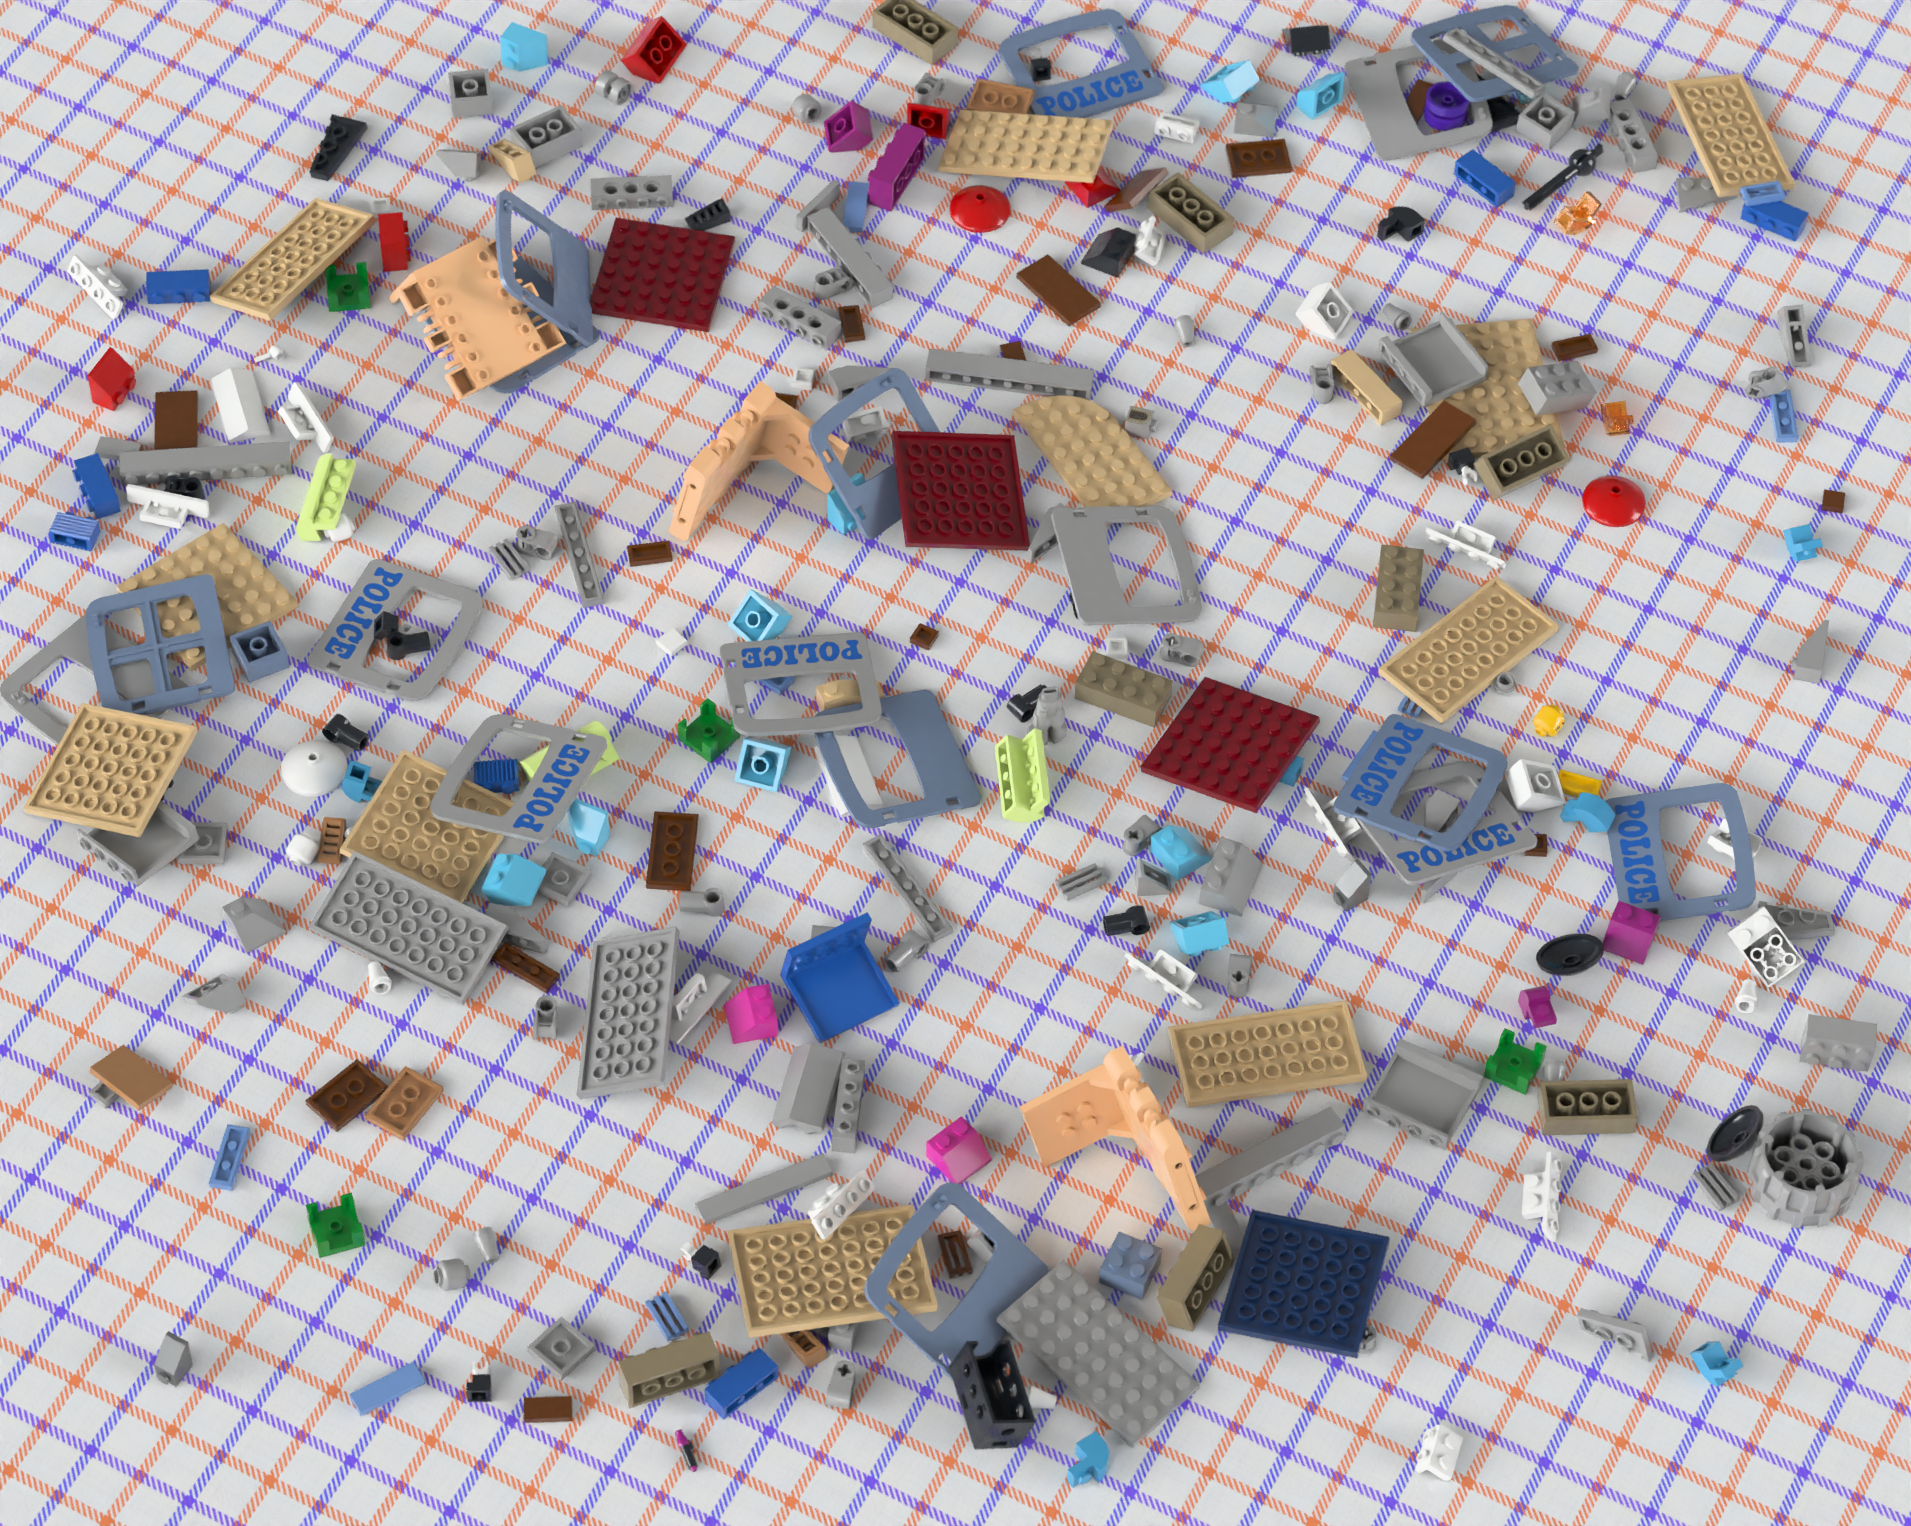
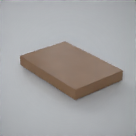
[966,78,1035,114]
[90,1044,173,1111]
[365,1066,444,1141]

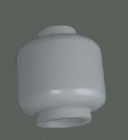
[792,94,821,123]
[433,1258,470,1291]

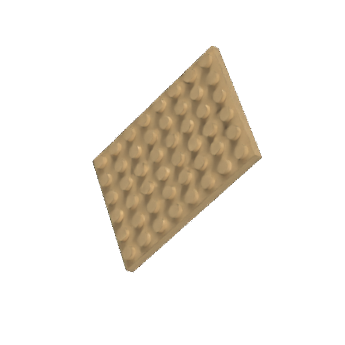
[1410,318,1564,461]
[728,1204,938,1338]

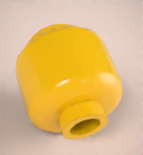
[1532,704,1565,737]

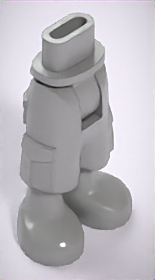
[1027,686,1067,746]

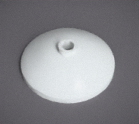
[281,740,348,796]

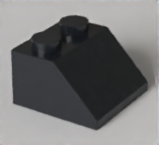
[1282,25,1330,57]
[1081,227,1136,278]

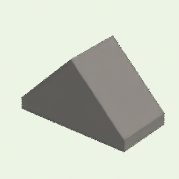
[1135,858,1172,896]

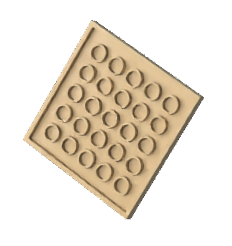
[117,523,298,671]
[23,703,198,837]
[340,750,515,904]

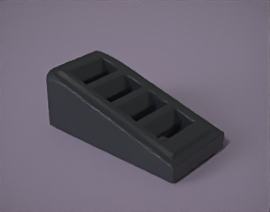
[685,199,730,231]

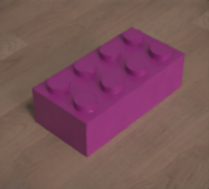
[867,123,926,212]

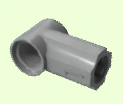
[679,887,725,917]
[884,929,930,972]

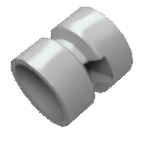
[595,70,632,105]

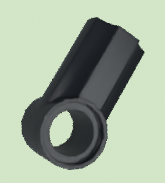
[387,631,431,660]
[1007,684,1048,723]
[322,714,369,751]
[1103,905,1150,936]

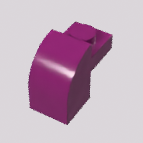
[1518,986,1557,1028]

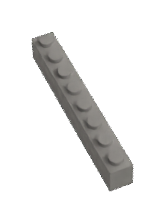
[925,349,1094,401]
[119,442,292,485]
[1195,1107,1345,1210]

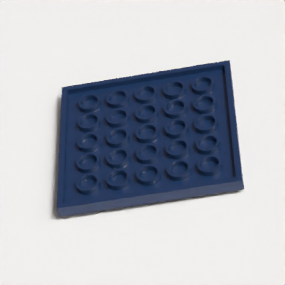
[1218,1210,1390,1359]

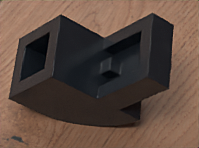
[1377,206,1425,242]

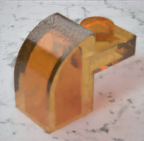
[1553,191,1602,235]
[1600,401,1634,436]

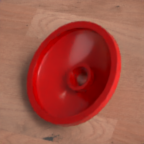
[950,185,1010,233]
[1582,475,1646,527]

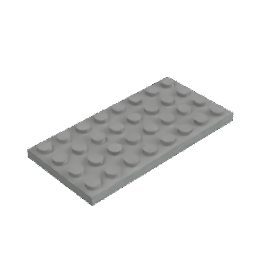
[309,851,509,1006]
[577,926,680,1100]
[997,1260,1200,1448]

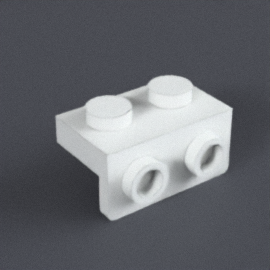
[1154,112,1200,144]
[1133,216,1167,267]
[842,406,891,443]
[1707,818,1763,861]
[1415,1424,1463,1481]

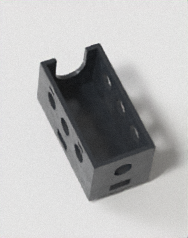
[949,1340,1036,1450]

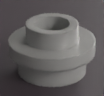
[1494,673,1516,693]

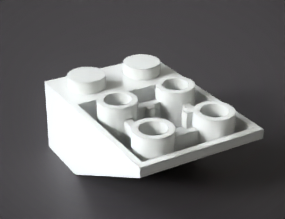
[1726,906,1805,988]

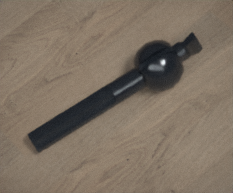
[1522,143,1603,211]

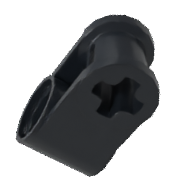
[164,476,204,500]

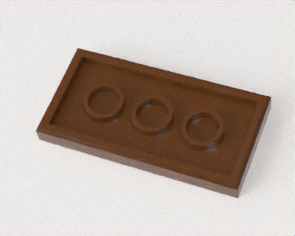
[1016,254,1101,326]
[154,390,198,450]
[1390,401,1477,479]
[646,811,699,891]

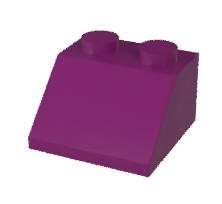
[824,100,873,153]
[1602,900,1661,965]

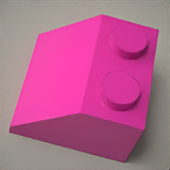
[724,984,778,1044]
[926,1116,992,1185]

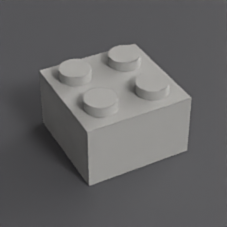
[448,69,493,118]
[1516,92,1575,151]

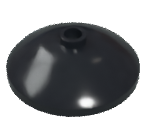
[1536,934,1604,976]
[1707,1105,1764,1162]

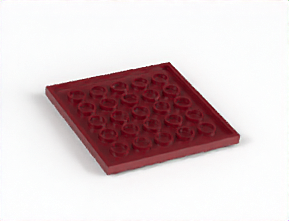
[590,217,735,332]
[891,431,1030,551]
[1140,677,1320,813]

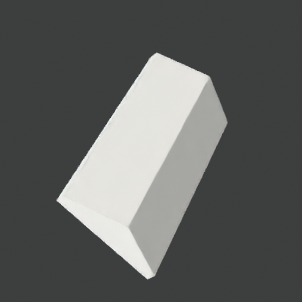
[211,368,270,443]
[814,735,883,818]

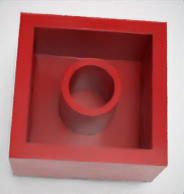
[378,212,411,272]

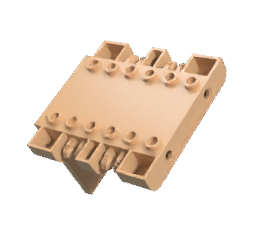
[389,236,566,401]
[669,381,849,541]
[1020,1045,1211,1231]

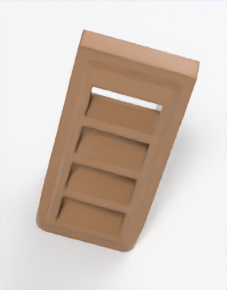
[318,817,347,865]
[780,1330,827,1369]

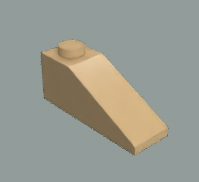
[487,139,536,182]
[816,680,885,711]

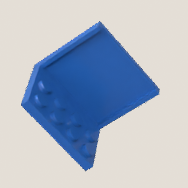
[780,912,900,1044]

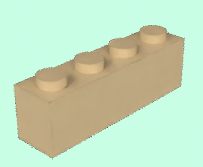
[1331,349,1402,425]

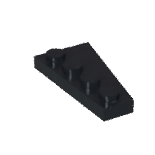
[1476,72,1522,133]
[309,114,368,182]

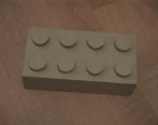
[873,0,958,66]
[1148,172,1234,254]
[1474,424,1571,501]
[1373,544,1424,632]
[1074,651,1173,728]
[1537,1079,1638,1135]
[1156,1224,1235,1332]
[618,1332,720,1409]

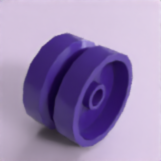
[1424,82,1470,131]

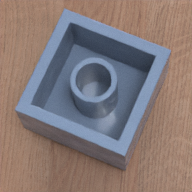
[230,621,289,683]
[1099,1232,1162,1300]

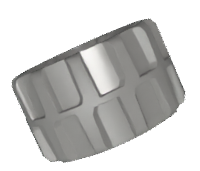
[1747,1109,1864,1229]

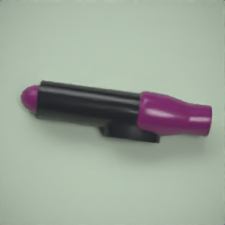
[675,1429,698,1472]

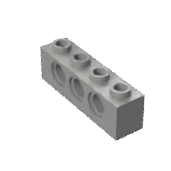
[1605,98,1658,173]
[590,175,673,210]
[759,286,841,351]
[832,1058,865,1153]

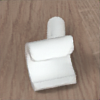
[254,345,285,363]

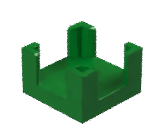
[325,262,371,312]
[678,698,740,763]
[1484,1028,1547,1095]
[306,1192,365,1258]

